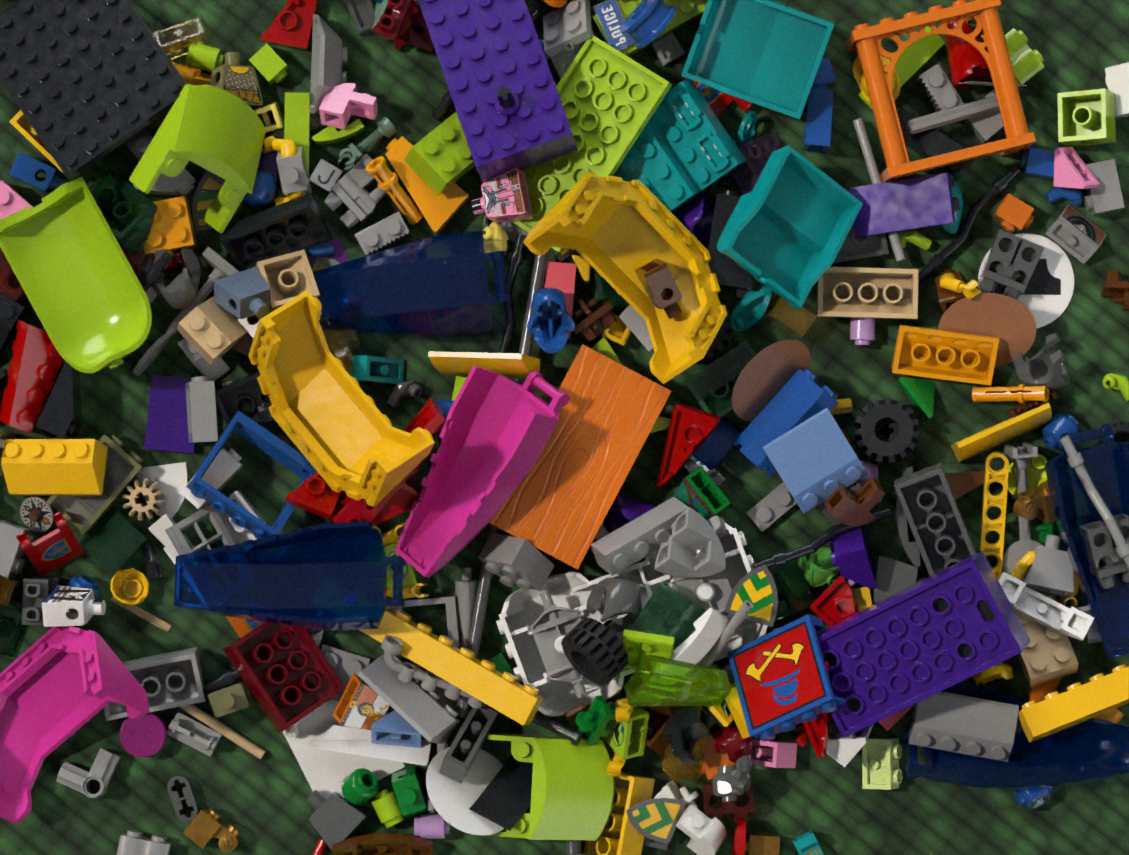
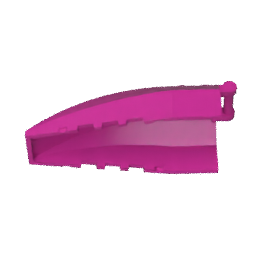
[395,365,570,578]

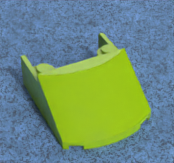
[129,84,266,233]
[484,732,615,841]

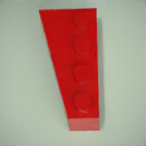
[0,320,64,434]

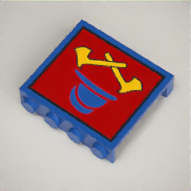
[727,614,846,741]

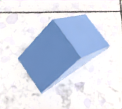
[371,710,422,748]

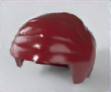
[712,724,753,763]

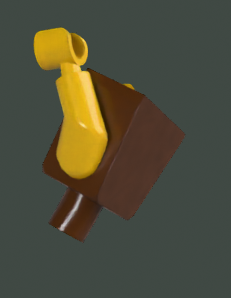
[935,269,981,314]

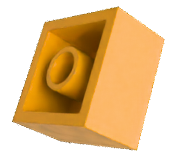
[135,196,197,257]

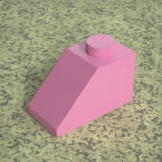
[750,738,797,768]

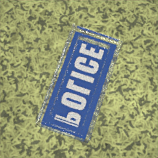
[593,0,635,51]

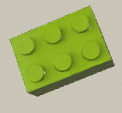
[404,111,475,196]

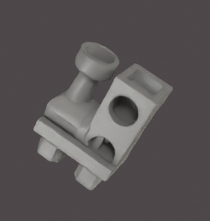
[324,153,387,229]

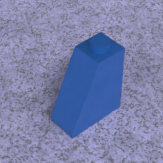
[801,84,834,152]

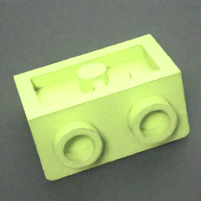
[862,738,902,790]

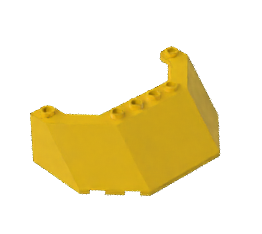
[523,172,727,384]
[248,290,435,507]

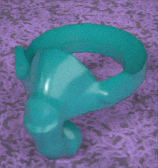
[727,111,757,152]

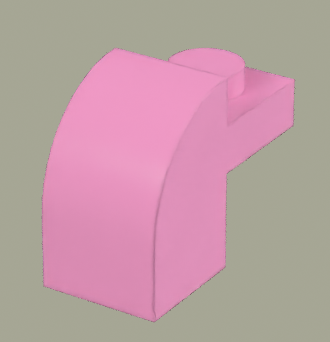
[319,83,378,130]

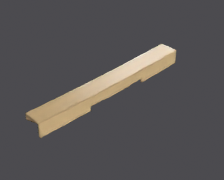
[110,597,172,632]

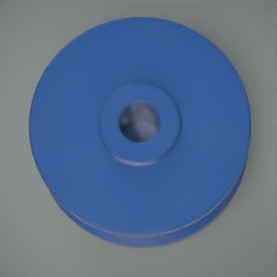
[620,0,677,49]

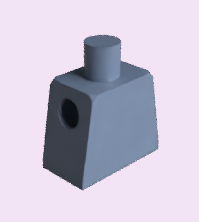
[214,267,271,319]

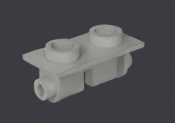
[166,712,222,757]

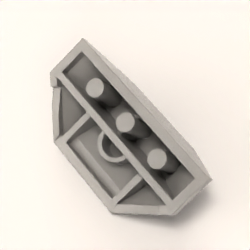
[310,14,348,117]

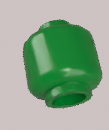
[342,768,379,805]

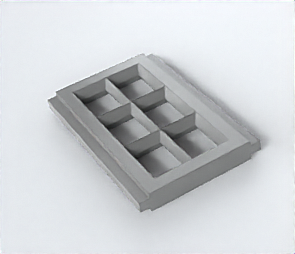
[165,504,259,609]

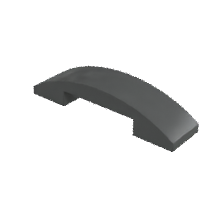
[895,467,921,567]

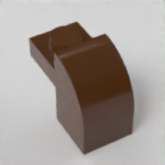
[824,477,885,526]

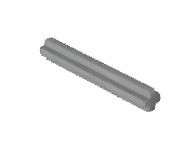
[907,95,999,134]

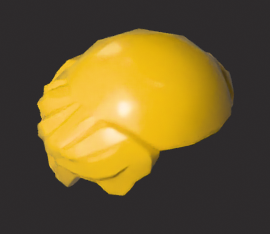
[973,661,1013,685]

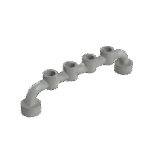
[381,635,487,709]

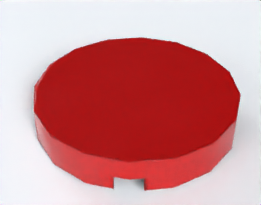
[732,817,746,855]

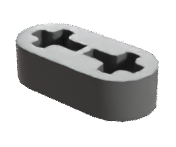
[167,775,199,822]

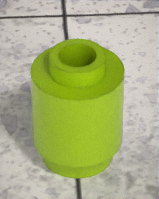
[186,43,225,72]
[371,789,404,828]

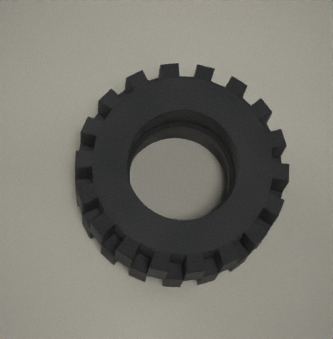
[561,617,629,686]

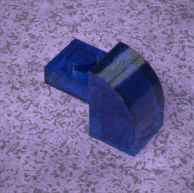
[692,415,740,470]

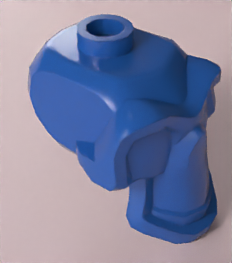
[527,287,575,354]

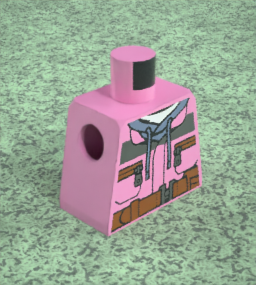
[471,168,533,223]

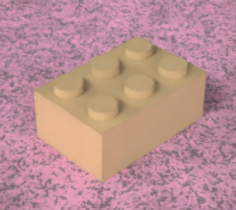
[1014,595,1079,688]

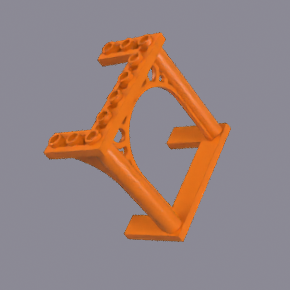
[845,0,1036,183]

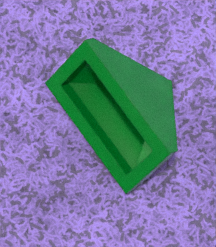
[896,376,935,420]

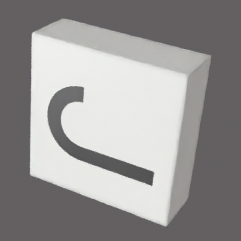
[309,159,343,193]

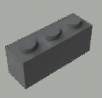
[439,705,498,784]

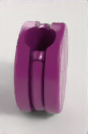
[120,712,168,758]

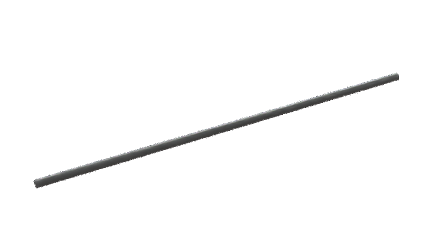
[456,251,549,718]

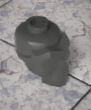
[712,755,752,802]

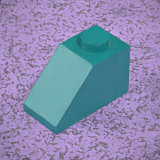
[346,355,404,384]

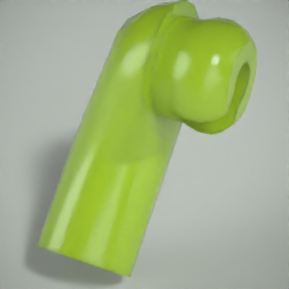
[898,231,932,251]
[1102,373,1129,401]

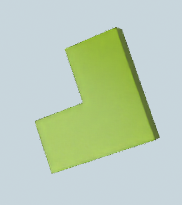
[622,629,675,671]

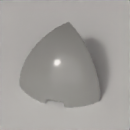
[654,507,726,578]

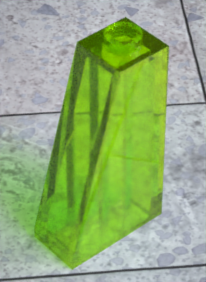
[624,654,732,706]

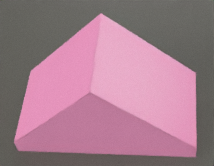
[1053,147,1100,189]

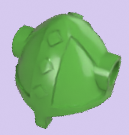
[798,547,839,588]

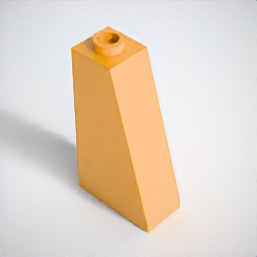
[385,136,470,234]

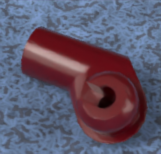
[151,250,185,272]

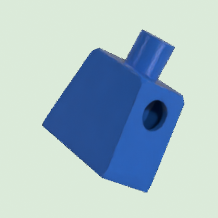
[9,152,68,193]

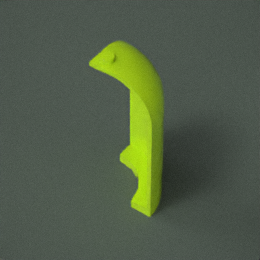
[0,177,152,373]

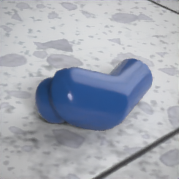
[1045,187,1083,206]

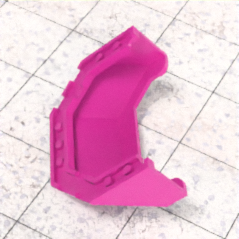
[0,626,149,824]

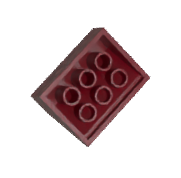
[223,605,345,733]

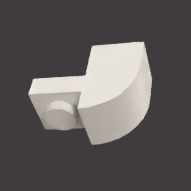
[676,804,727,855]

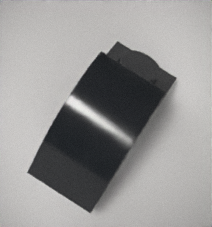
[663,702,711,765]

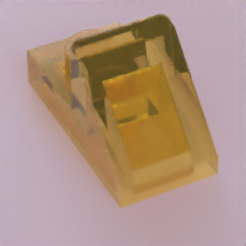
[322,327,361,373]

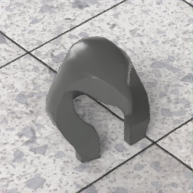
[151,248,201,309]
[1013,333,1070,390]
[586,577,642,633]

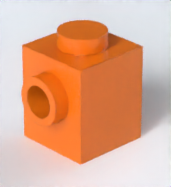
[993,193,1034,233]

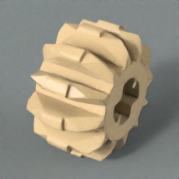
[122,478,165,520]

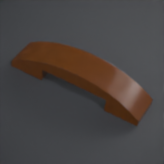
[332,833,433,855]

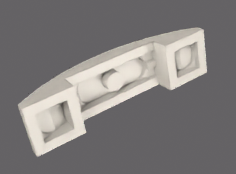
[999,572,1094,641]
[639,607,728,686]

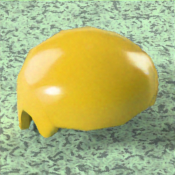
[110,568,149,606]

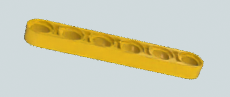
[979,451,1009,581]

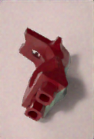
[371,0,436,55]

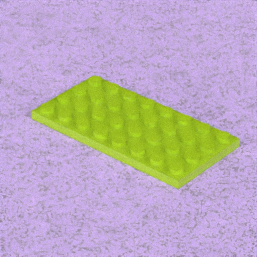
[511,35,672,254]

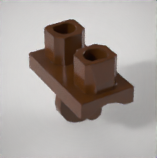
[1101,270,1129,311]
[574,299,617,343]

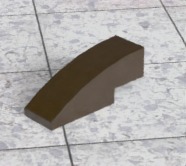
[0,575,23,606]

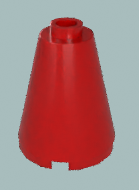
[944,19,991,91]

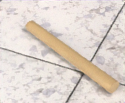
[180,704,266,760]

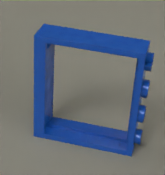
[186,410,316,544]

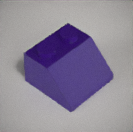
[829,527,877,590]

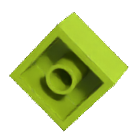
[1057,88,1116,147]

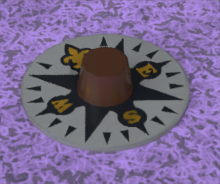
[20,497,53,532]

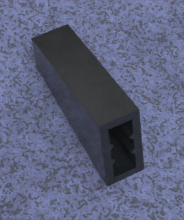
[897,107,975,182]
[708,190,753,291]

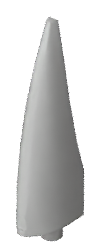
[455,567,479,649]

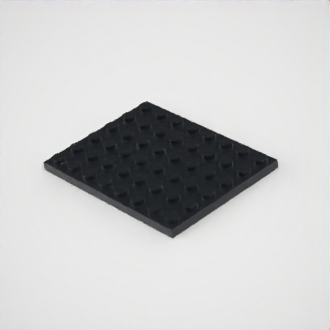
[0,0,187,181]

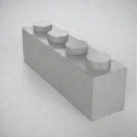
[591,497,688,576]

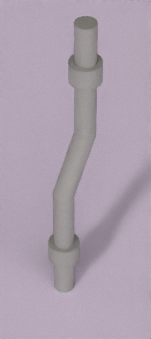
[1060,435,1129,569]

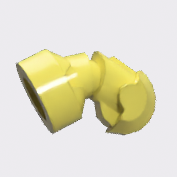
[482,222,509,260]

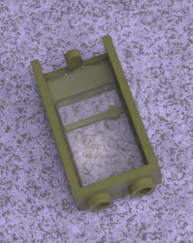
[45,434,145,535]

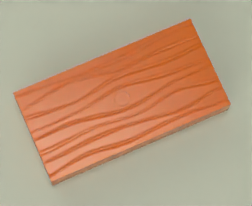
[489,344,671,570]

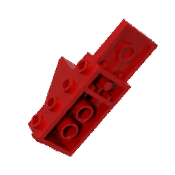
[331,399,445,539]

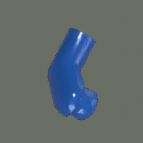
[305,243,334,257]

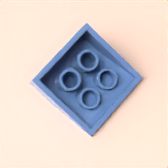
[762,408,868,514]

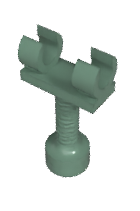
[338,116,397,172]

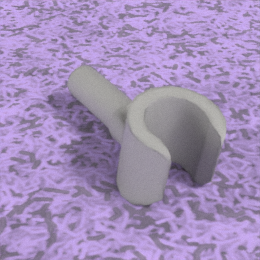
[708,516,726,534]

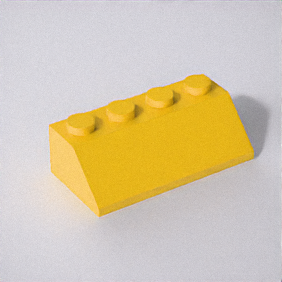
[1,439,108,495]
[583,772,655,855]

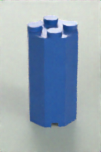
[733,368,838,477]

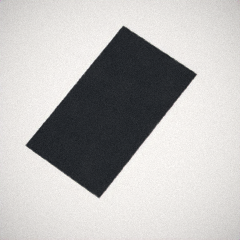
[469,756,533,831]

